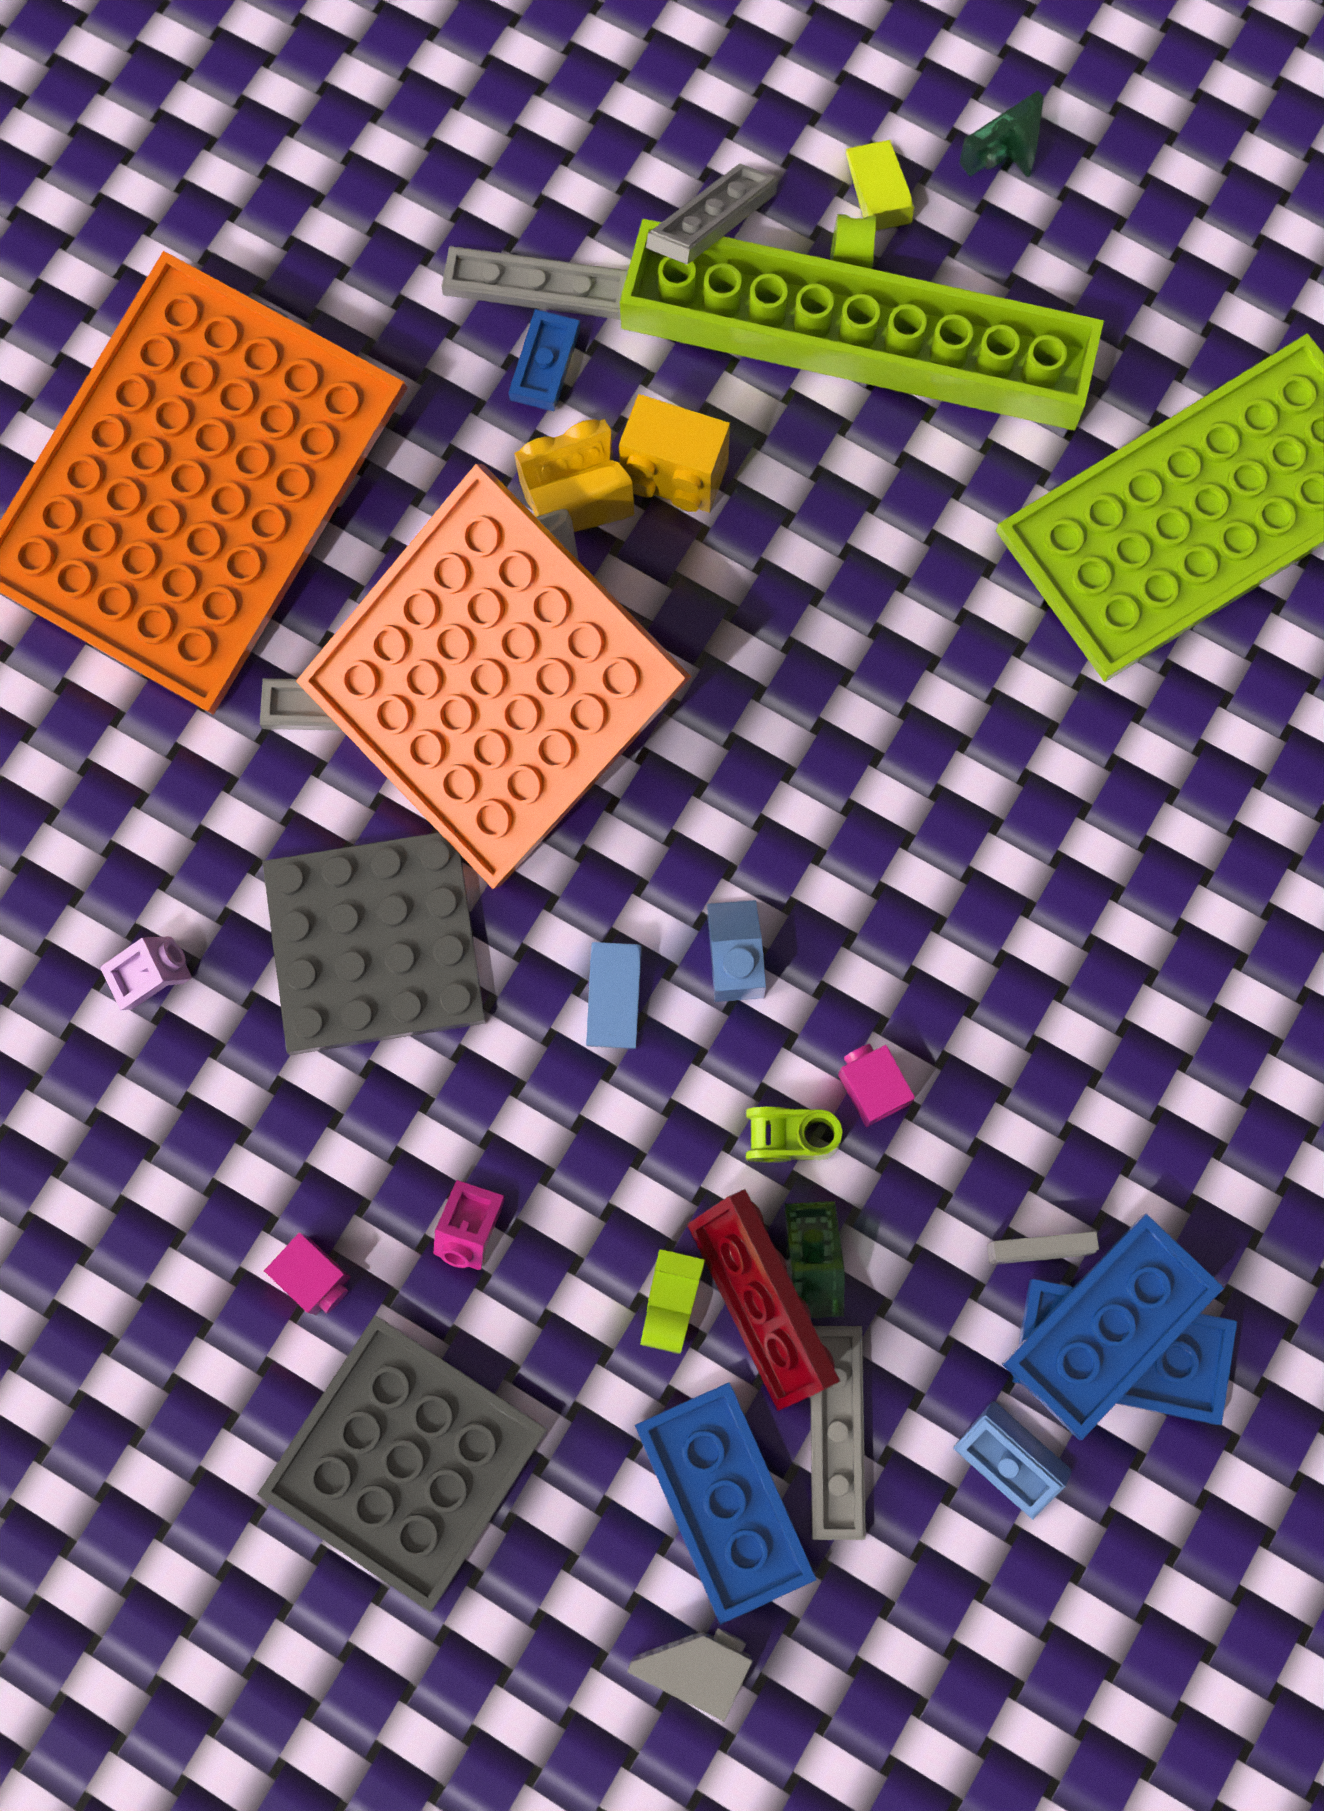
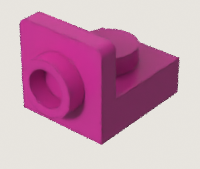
[433,1180,504,1270]

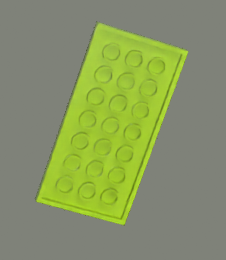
[996,333,1324,682]

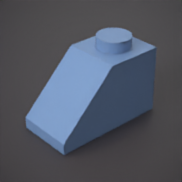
[707,900,766,1002]

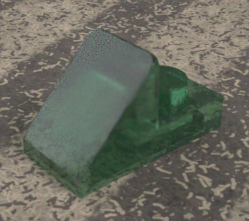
[959,90,1044,178]

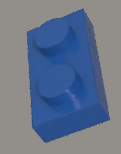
[509,309,580,412]

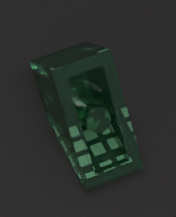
[785,1201,845,1318]

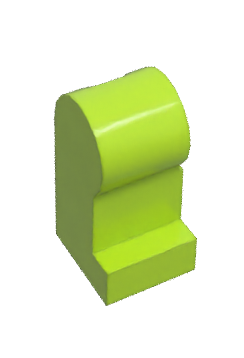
[830,214,876,269]
[640,1249,705,1354]

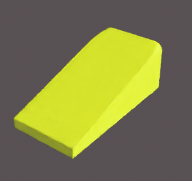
[845,140,914,231]

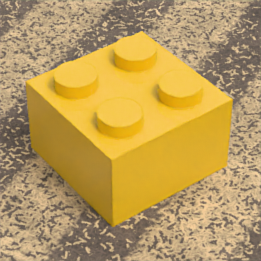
[619,394,730,513]

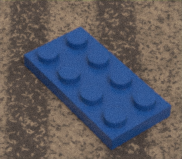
[1002,1214,1224,1440]
[1012,1279,1237,1425]
[635,1382,816,1625]

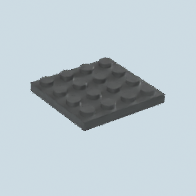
[262,830,486,1056]
[257,1315,548,1613]

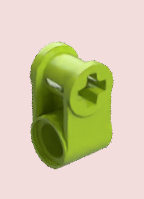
[746,1107,842,1163]

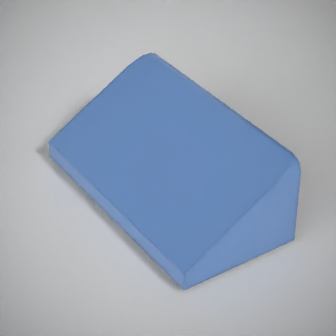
[953,1401,1072,1520]

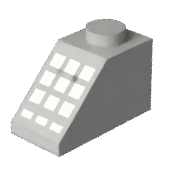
[627,1628,752,1722]

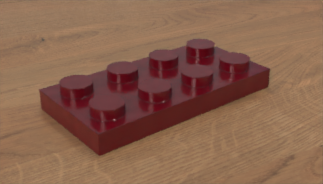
[687,1189,841,1411]

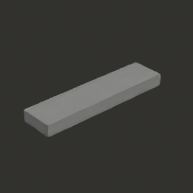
[646,163,779,265]
[441,246,628,320]
[810,1326,866,1540]

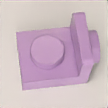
[100,936,191,1010]

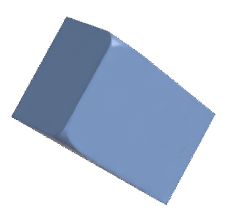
[586,942,642,1049]

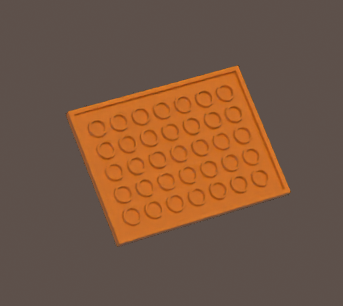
[0,251,407,715]

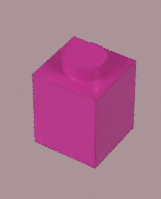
[838,1044,915,1128]
[264,1232,351,1315]

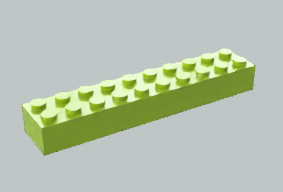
[619,219,1104,431]

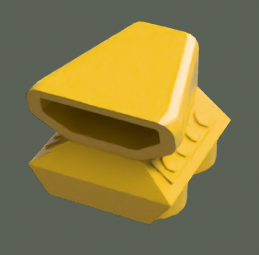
[514,419,635,532]

